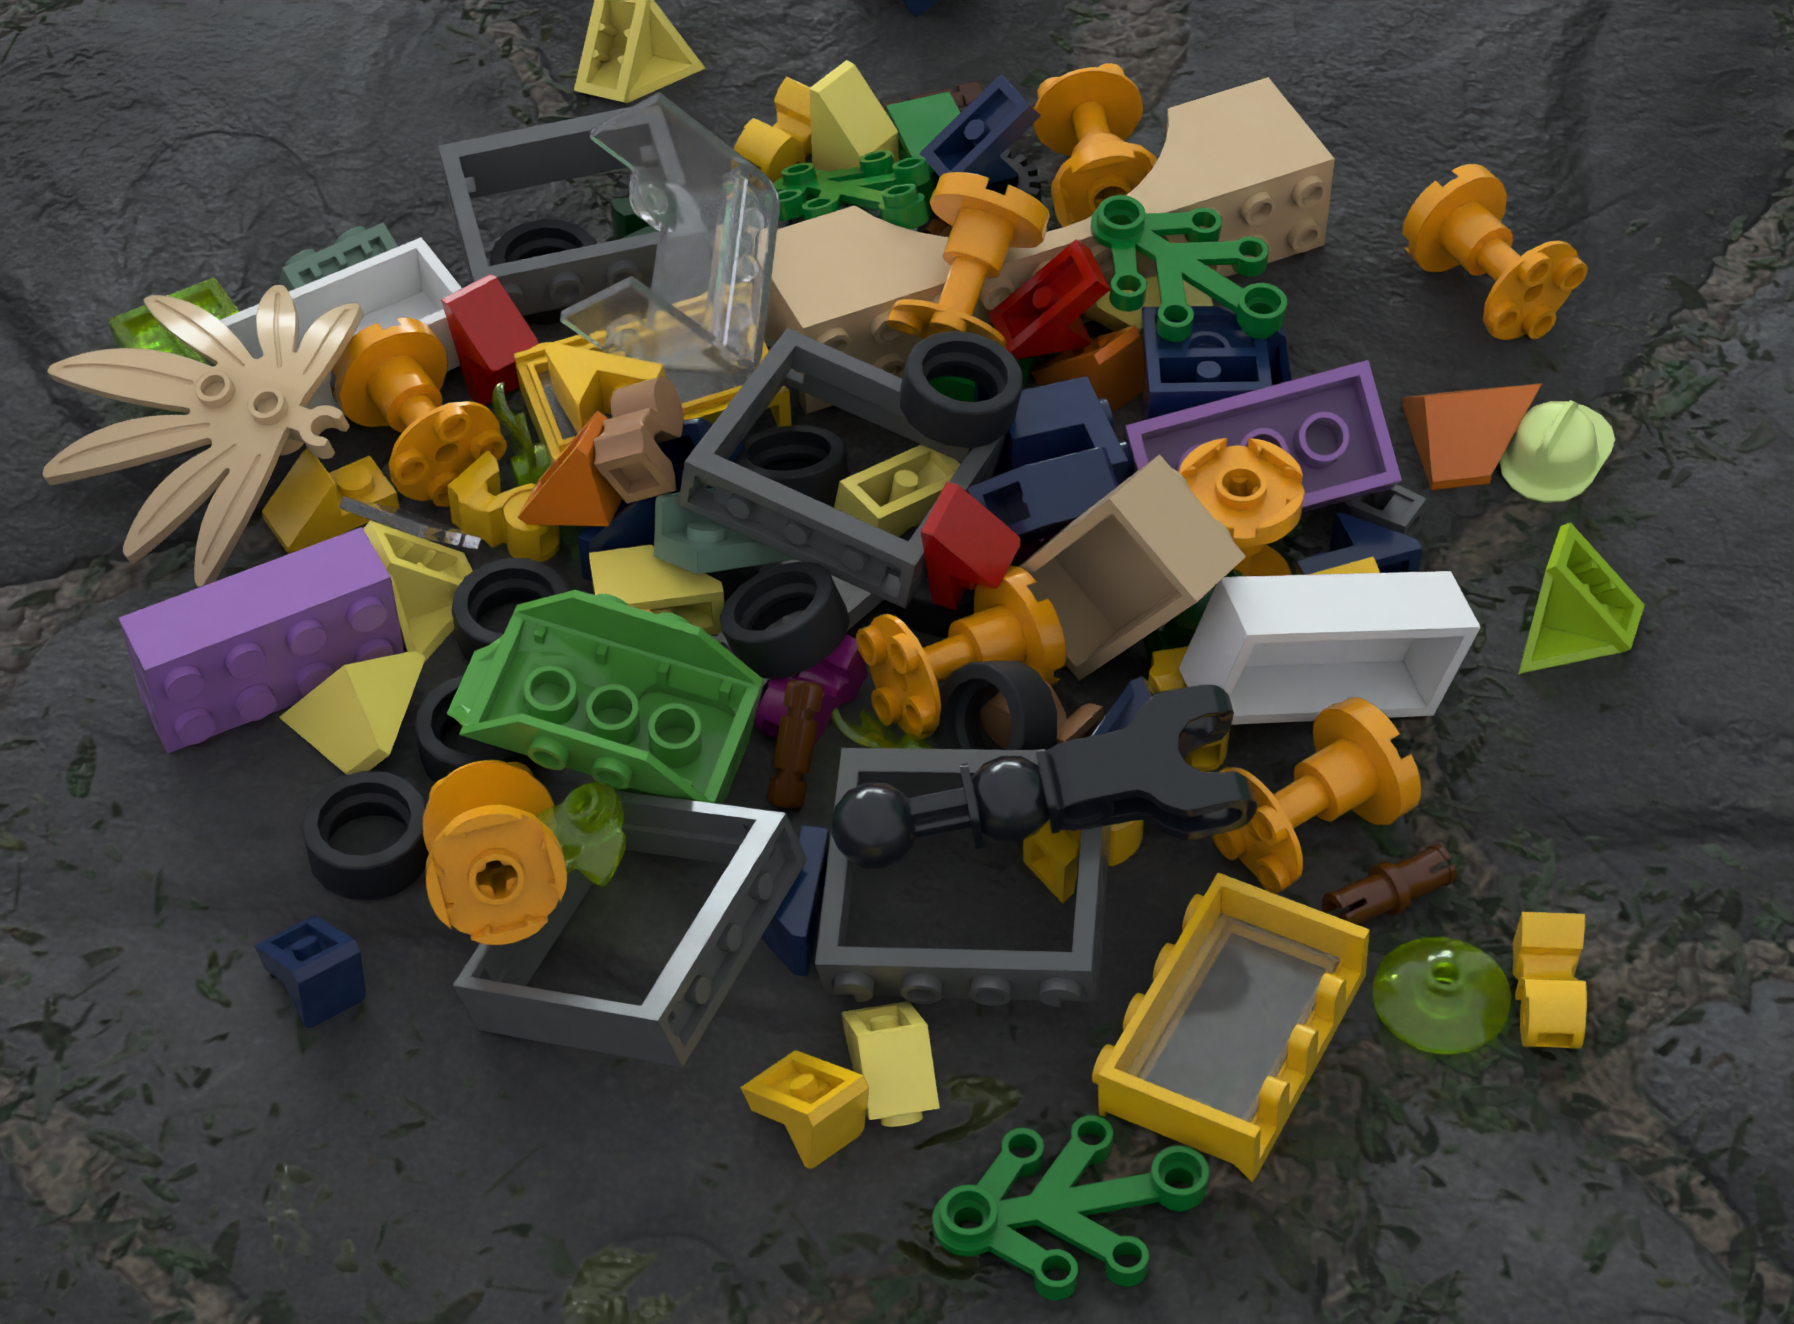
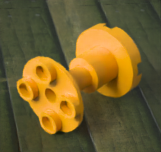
[1033,63,1158,227]
[1402,164,1588,340]
[887,172,1050,349]
[331,317,507,507]
[1179,438,1305,577]
[856,565,1066,739]
[1212,697,1421,894]
[422,760,567,945]

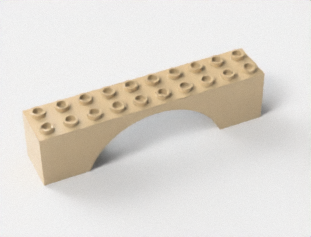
[747,77,1335,414]

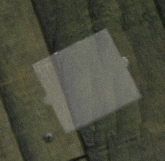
[339,496,481,549]

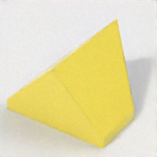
[574,0,706,103]
[363,520,473,663]
[279,650,426,775]

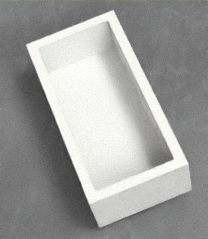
[220,237,462,415]
[1179,571,1481,725]

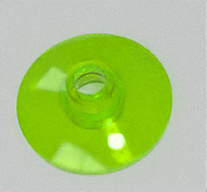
[1373,936,1511,1054]

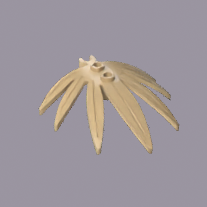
[43,285,365,588]

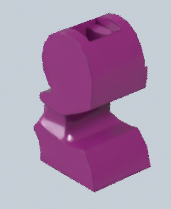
[755,634,868,745]

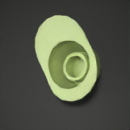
[1499,400,1615,503]

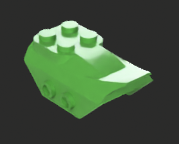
[447,590,764,804]

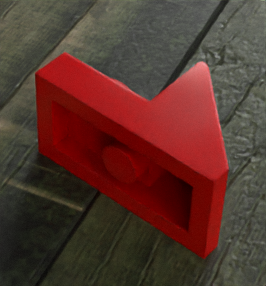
[988,239,1111,359]
[441,274,539,406]
[921,481,1020,610]

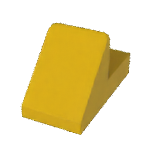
[545,342,666,434]
[262,448,400,554]
[740,1050,870,1169]

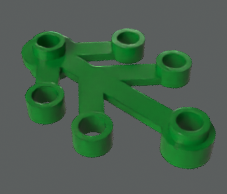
[769,150,930,230]
[1090,195,1287,342]
[932,1115,1209,1300]

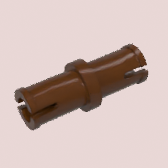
[1322,844,1457,925]

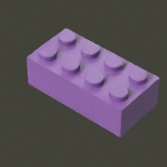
[1123,360,1402,513]
[118,527,405,754]

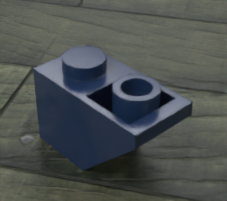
[968,447,1119,547]

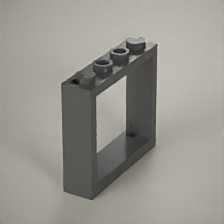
[438,101,710,316]
[678,328,1007,608]
[815,748,1111,1008]
[453,787,808,1067]

